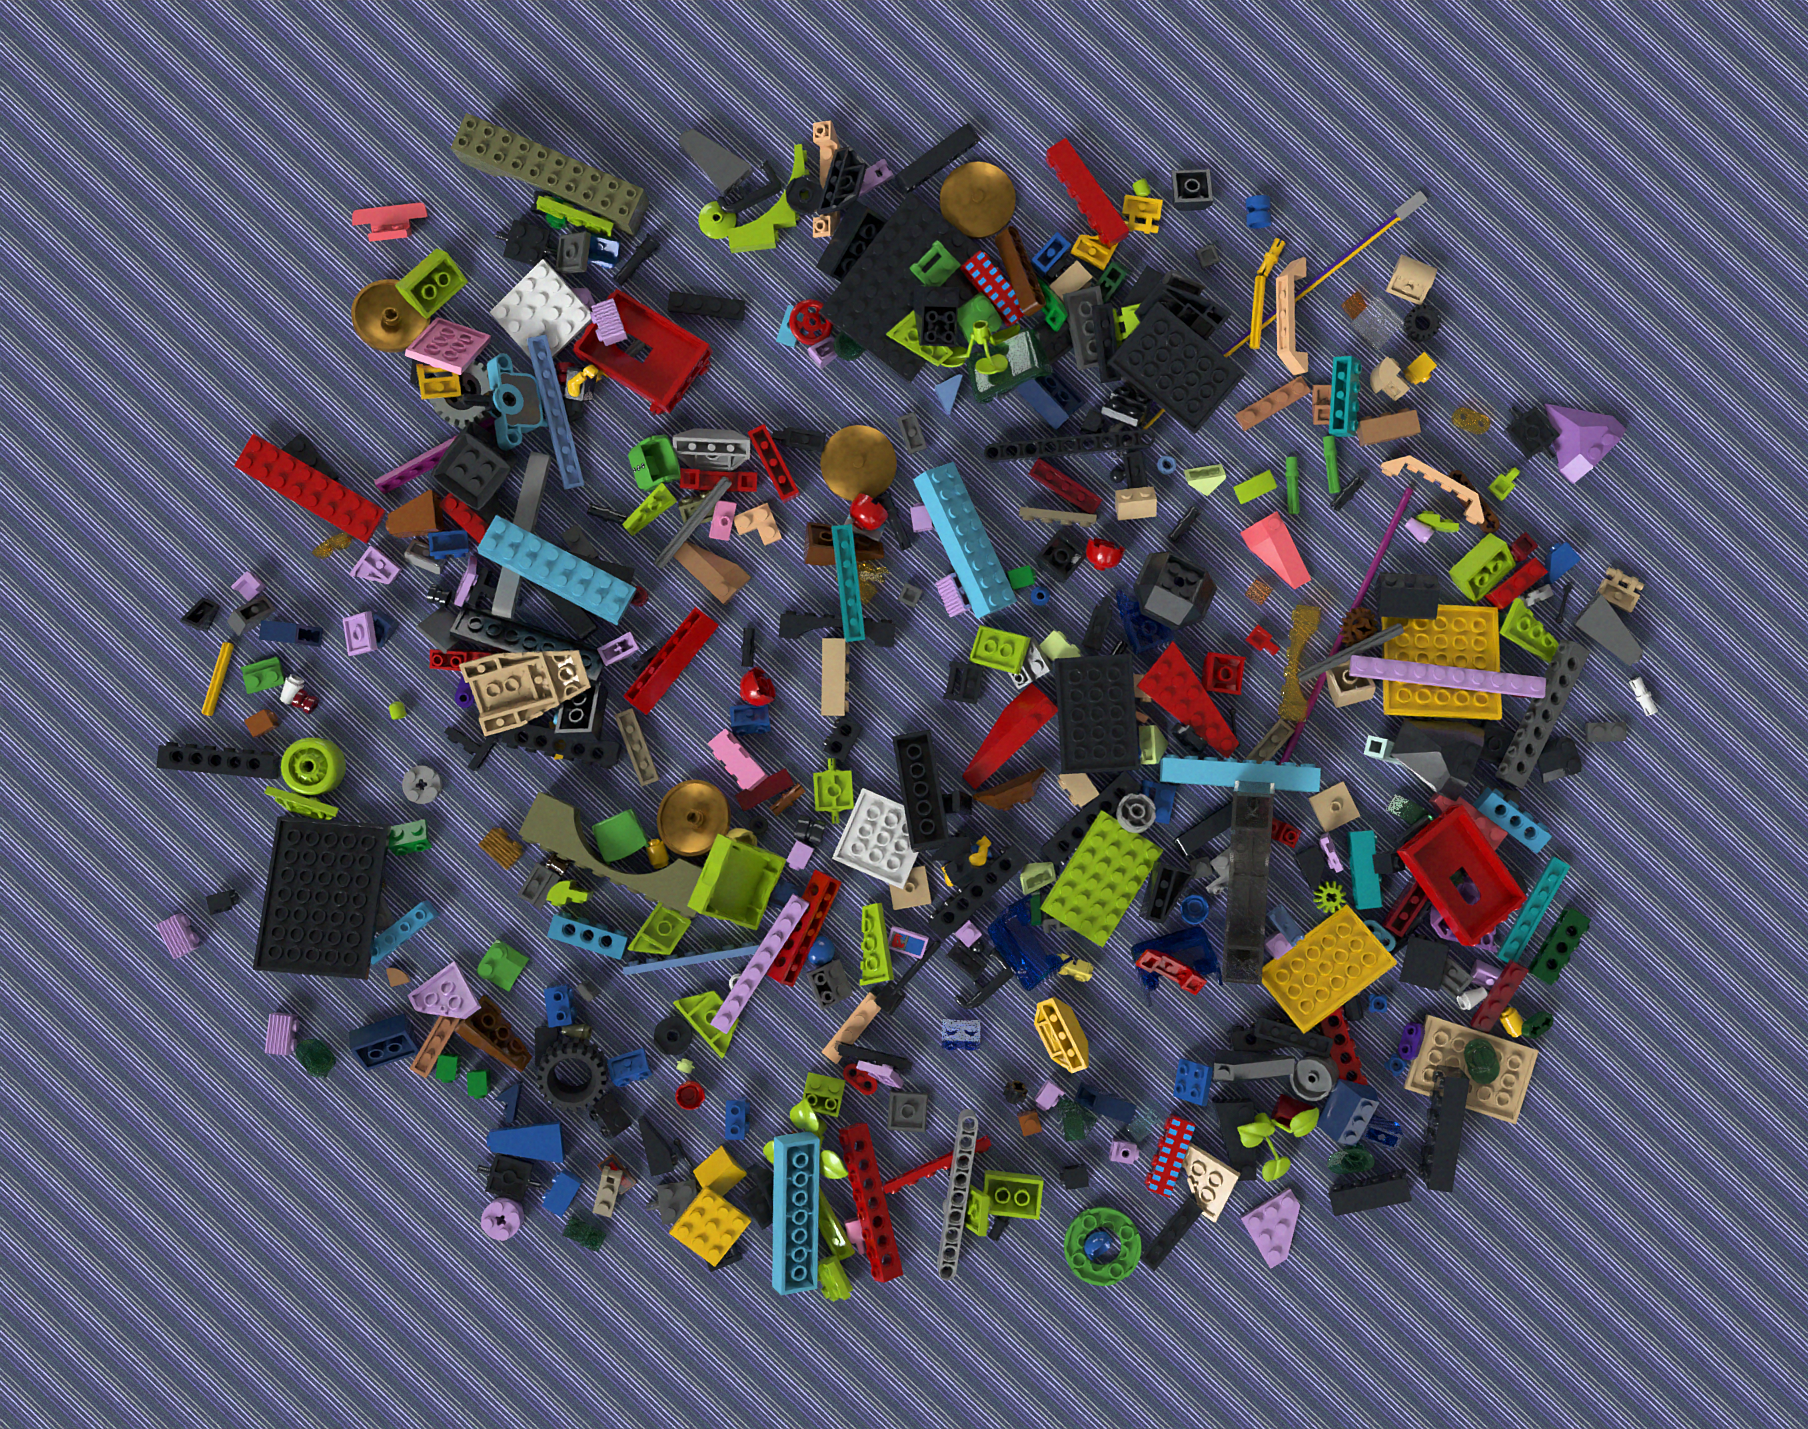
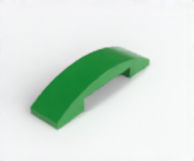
[1036,276,1068,331]

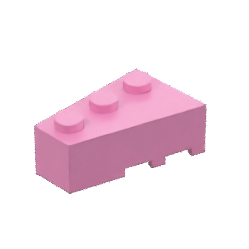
[707,728,768,791]

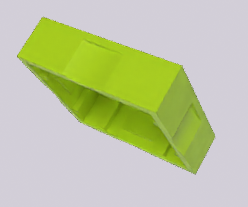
[687,833,787,930]

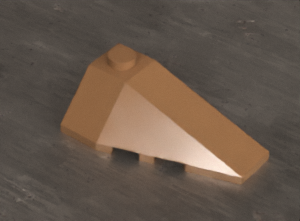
[673,541,752,606]

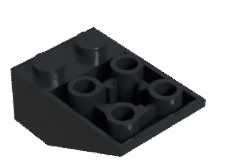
[913,285,959,347]

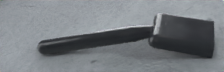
[874,940,941,1016]

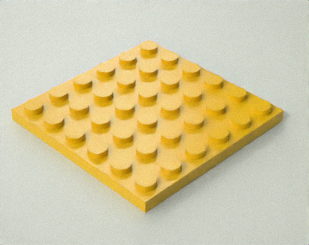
[1381,605,1502,720]

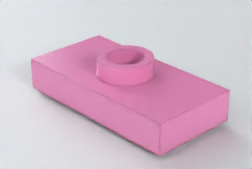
[709,500,737,541]

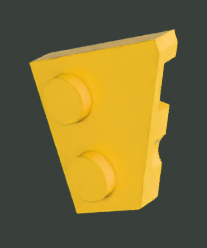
[1070,235,1118,271]

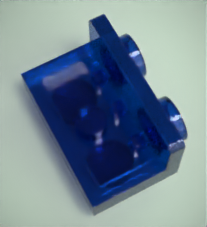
[941,1019,981,1051]

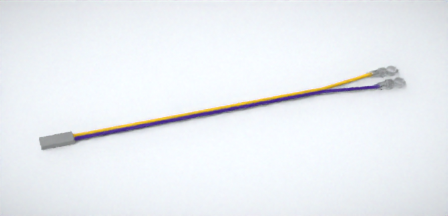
[1102,191,1428,461]

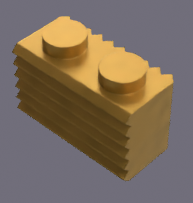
[478,827,525,870]

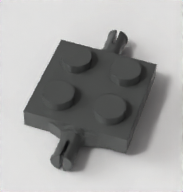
[646,1179,699,1225]

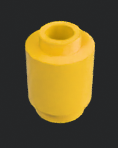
[646,839,669,869]
[1499,1007,1524,1037]

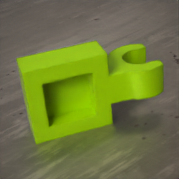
[1487,467,1520,501]

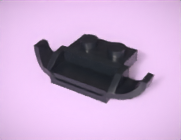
[741,1164,774,1230]

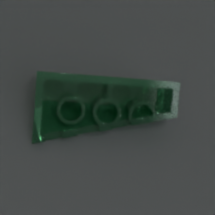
[1056,1099,1097,1142]

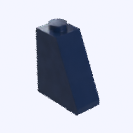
[259,620,323,647]
[1074,1082,1137,1124]

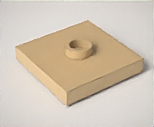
[1308,781,1360,833]
[889,865,932,910]

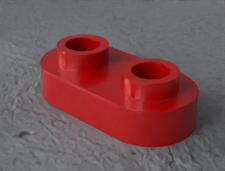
[843,1063,877,1095]

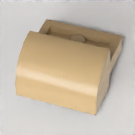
[1385,254,1437,305]
[1370,357,1410,401]

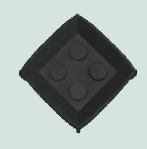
[431,421,518,510]

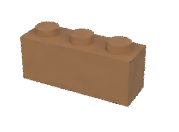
[1357,408,1421,447]

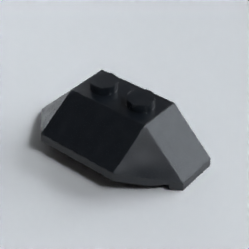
[817,146,868,215]

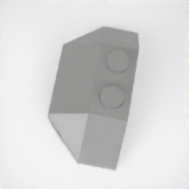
[673,428,750,471]

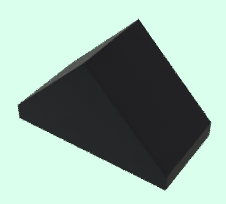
[180,597,220,632]

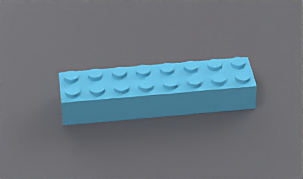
[913,462,1017,619]
[477,515,636,626]
[1159,754,1321,792]
[772,1131,820,1295]

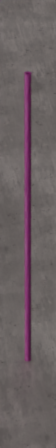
[1247,487,1413,836]

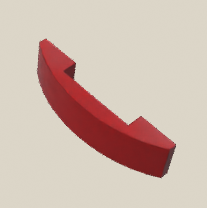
[680,468,757,492]
[1135,949,1207,995]

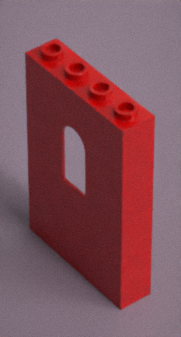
[573,288,713,414]
[1396,804,1527,946]

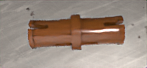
[769,783,806,816]

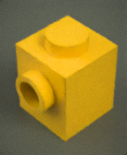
[1403,352,1437,385]

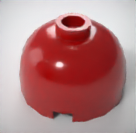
[849,493,888,531]
[1086,537,1125,571]
[740,667,776,706]

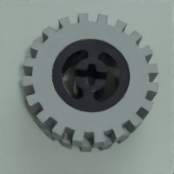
[429,360,492,429]

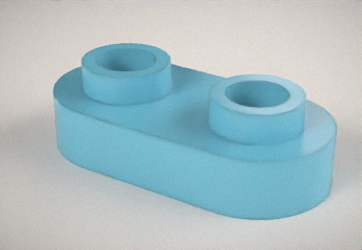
[1363,920,1396,952]

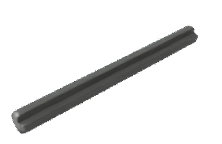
[654,477,732,569]
[1296,623,1404,683]

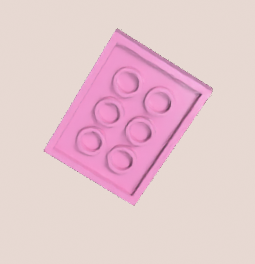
[405,317,491,375]

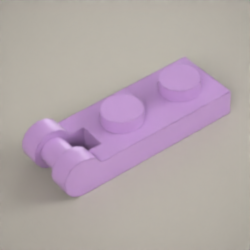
[859,159,894,197]

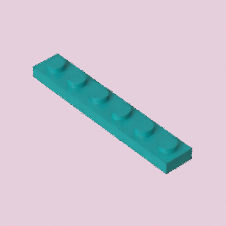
[831,524,865,642]
[1496,856,1571,963]

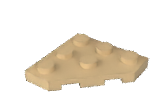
[1182,1143,1241,1223]

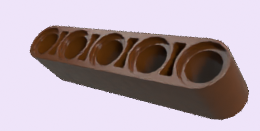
[994,225,1046,317]

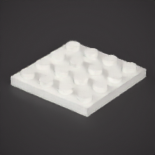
[490,259,592,359]
[832,788,919,889]

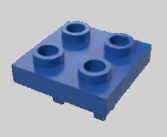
[1173,1058,1214,1106]

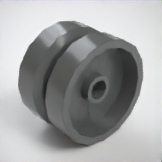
[1290,1053,1339,1101]

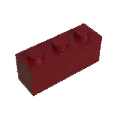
[1380,877,1428,937]

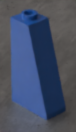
[486,1120,565,1163]

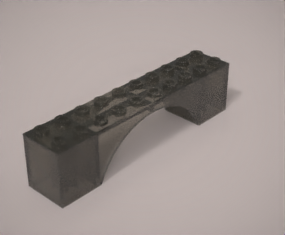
[1221,780,1275,985]

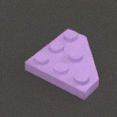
[407,961,481,1019]
[1240,1187,1300,1269]

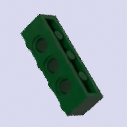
[1527,906,1591,986]

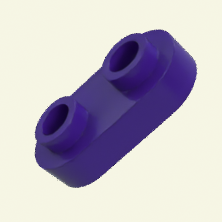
[455,674,475,708]
[1398,1022,1425,1061]

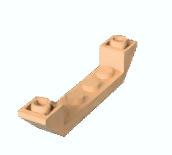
[813,121,840,238]
[1276,257,1309,375]
[1379,455,1484,525]

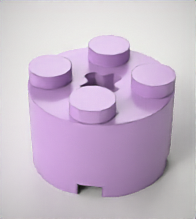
[481,1197,524,1241]

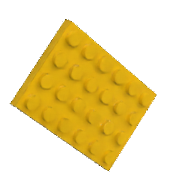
[1255,904,1397,1034]

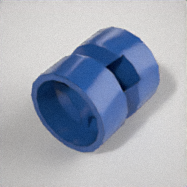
[1245,195,1272,229]

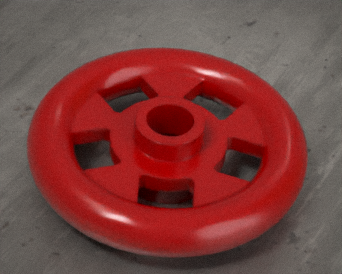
[789,299,833,345]

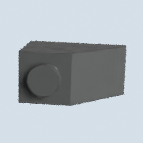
[227,595,276,636]

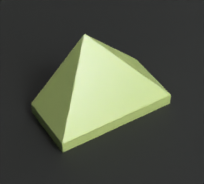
[1184,464,1226,496]
[1139,725,1169,764]
[1020,862,1056,895]

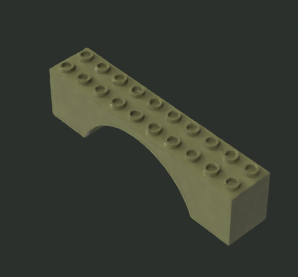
[451,113,650,237]
[518,792,703,919]

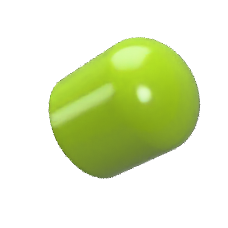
[1132,178,1151,197]
[389,701,407,720]

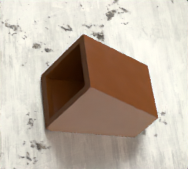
[386,490,445,538]

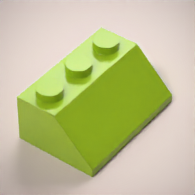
[395,248,468,319]
[1448,533,1516,604]
[982,1170,1044,1220]

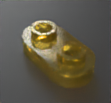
[1451,407,1490,435]

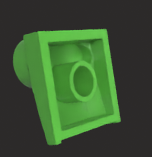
[957,293,1002,345]
[476,939,530,992]

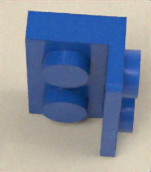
[730,704,771,736]
[607,1048,653,1087]

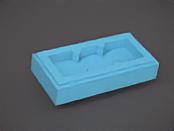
[776,305,804,348]

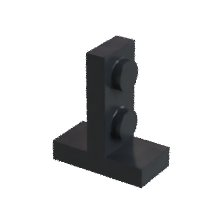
[468,567,523,607]
[444,726,499,771]
[942,791,972,815]

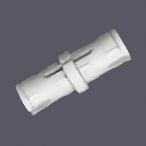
[1629,676,1658,716]

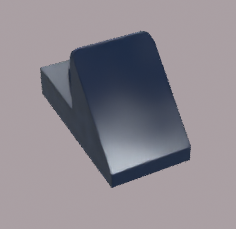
[373,609,399,648]
[493,1081,523,1123]

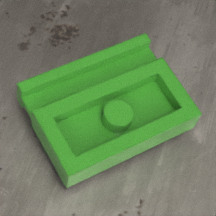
[240,657,286,694]

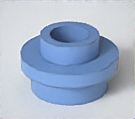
[1157,455,1177,475]

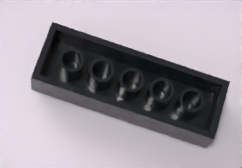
[892,729,951,853]
[1418,1065,1470,1193]

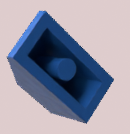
[1543,541,1581,585]

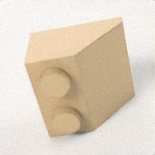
[1326,655,1376,708]

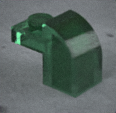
[1385,794,1434,826]

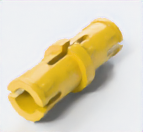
[1257,238,1286,278]

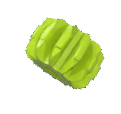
[1313,881,1346,913]

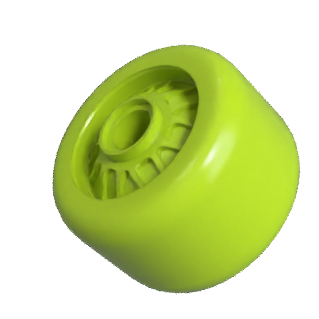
[281,737,346,796]

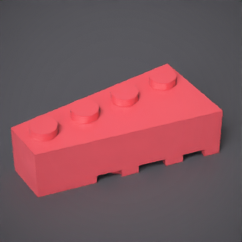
[1429,793,1508,851]

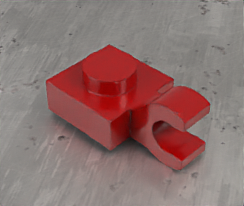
[1245,624,1280,656]

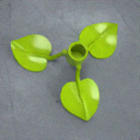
[941,320,1021,374]
[763,1098,849,1179]
[1238,1107,1319,1182]

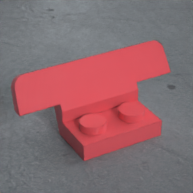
[352,203,428,242]

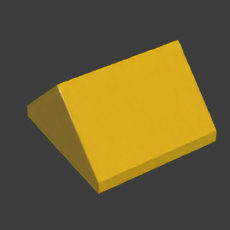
[693,1145,747,1197]

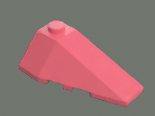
[1240,511,1311,589]

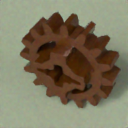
[1339,607,1378,647]

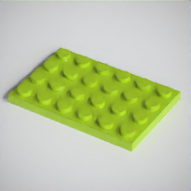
[1040,810,1163,948]

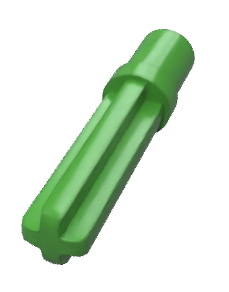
[1323,436,1341,494]
[1285,457,1300,515]

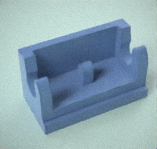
[1266,904,1305,947]

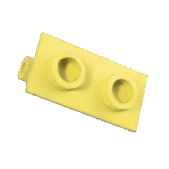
[1052,953,1094,982]

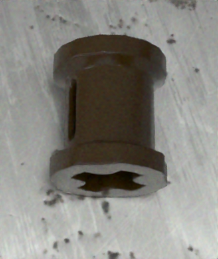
[545,852,571,876]

